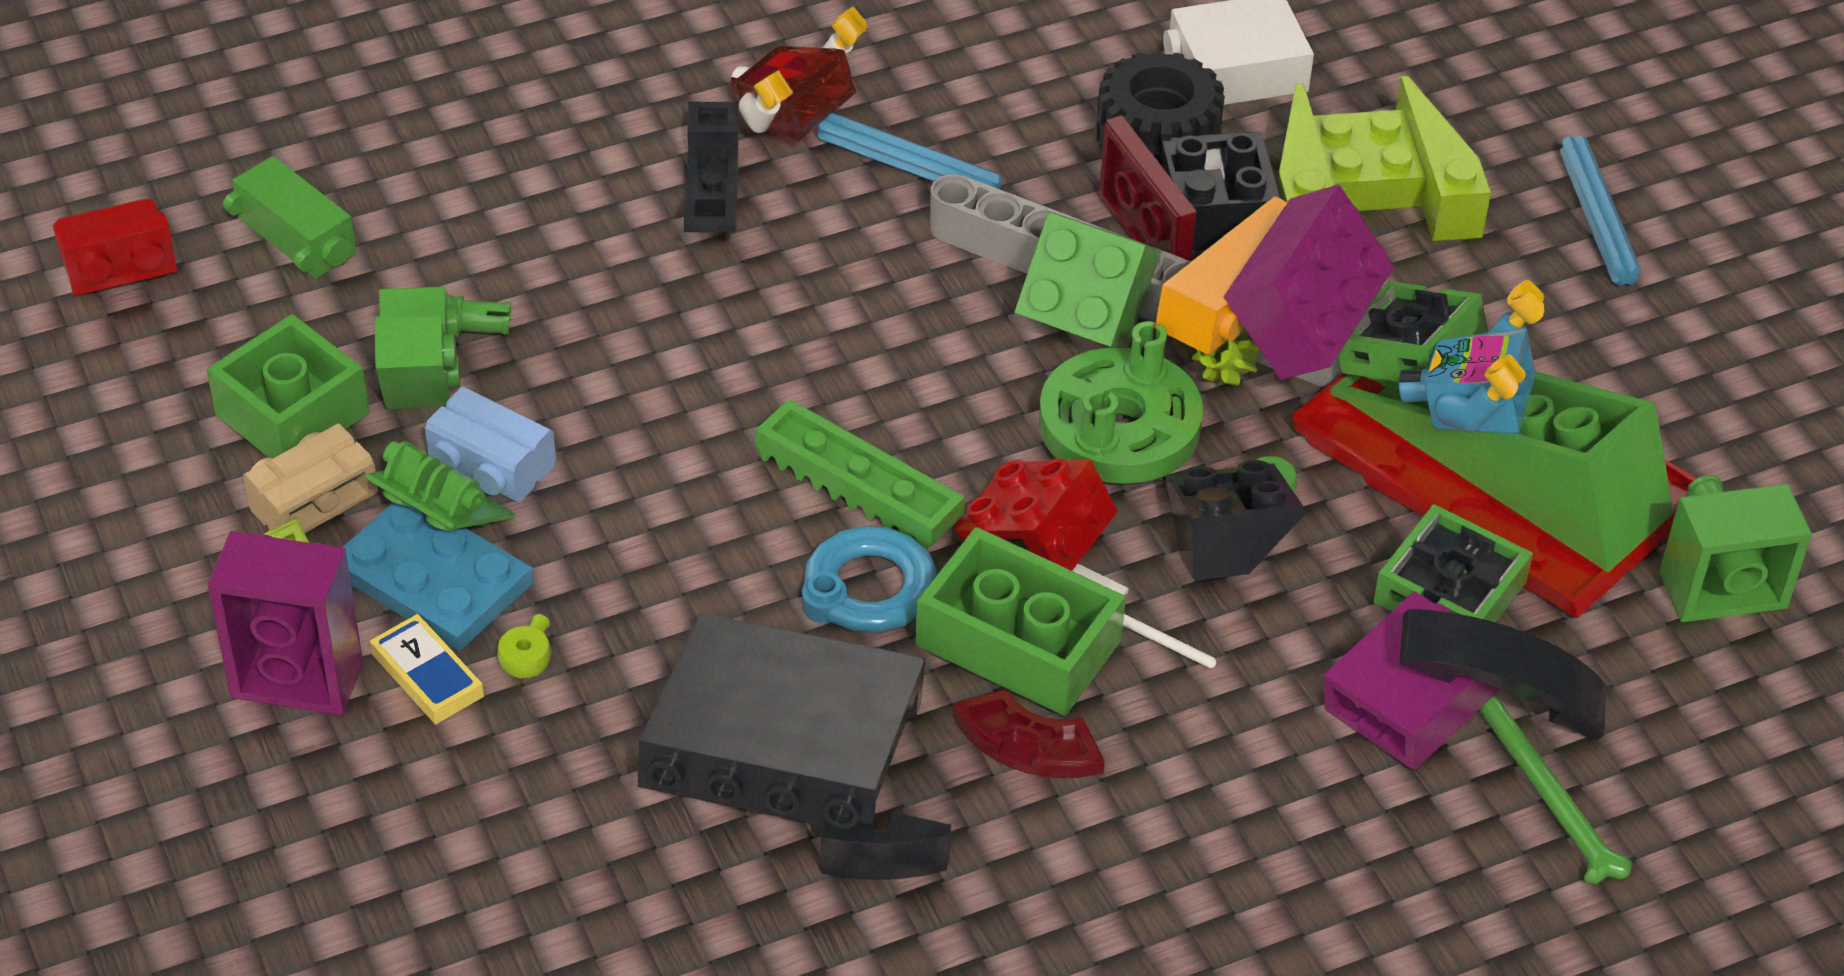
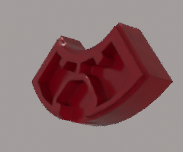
[952,689,1105,778]

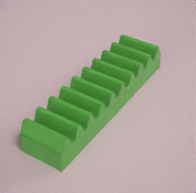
[755,399,965,549]

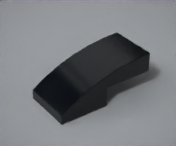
[821,812,951,880]

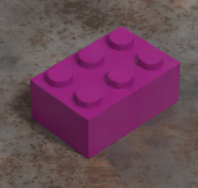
[1223,184,1394,380]
[208,531,363,715]

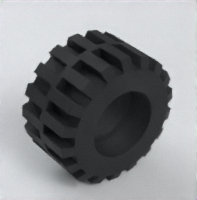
[1096,51,1225,166]

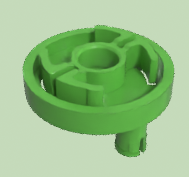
[1039,321,1203,484]

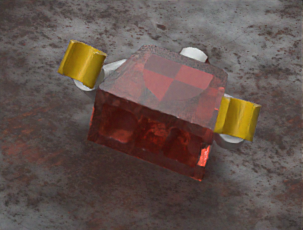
[731,6,869,141]

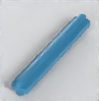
[818,112,1002,189]
[1560,135,1641,287]

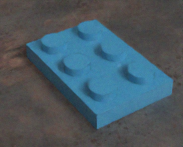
[342,502,534,652]

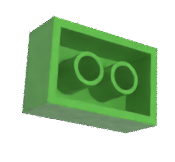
[916,527,1126,716]

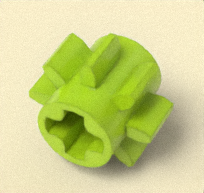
[1192,327,1260,386]

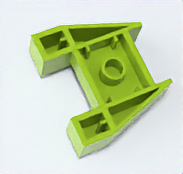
[1277,76,1491,241]

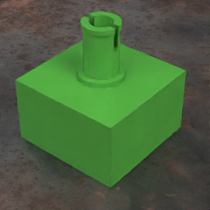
[1659,475,1812,623]

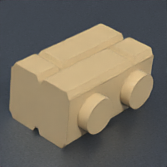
[243,423,378,533]

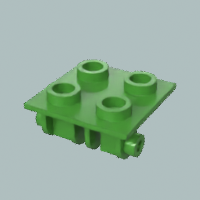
[365,441,516,532]

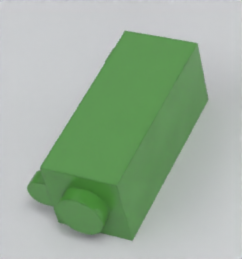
[223,156,356,279]

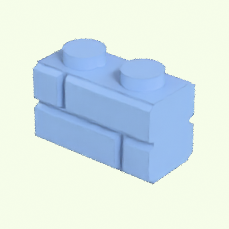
[425,386,556,503]

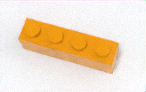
[1155,196,1288,355]

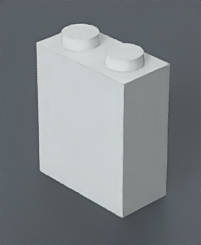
[1163,0,1314,105]

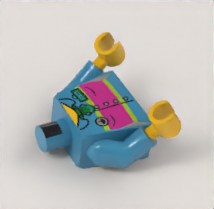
[1399,280,1544,433]

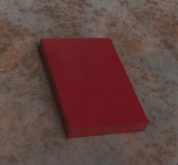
[1099,115,1197,261]

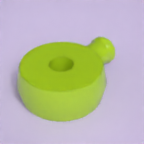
[497,614,552,678]

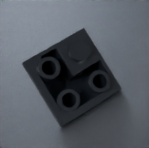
[1161,132,1280,251]
[1166,460,1303,581]

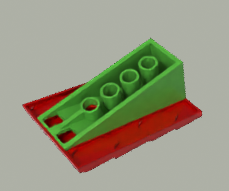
[1292,371,1696,619]

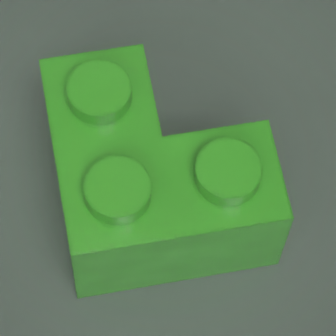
[375,286,461,410]

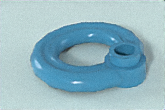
[802,526,938,633]

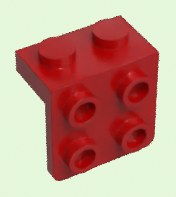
[53,199,178,296]
[955,458,1118,571]

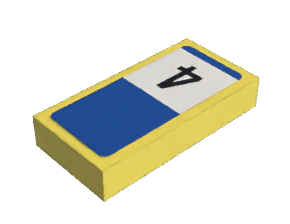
[369,614,484,725]

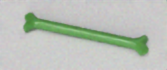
[1478,695,1632,885]

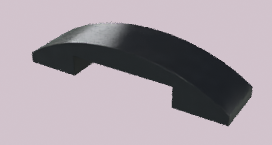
[684,102,739,232]
[1399,609,1607,740]

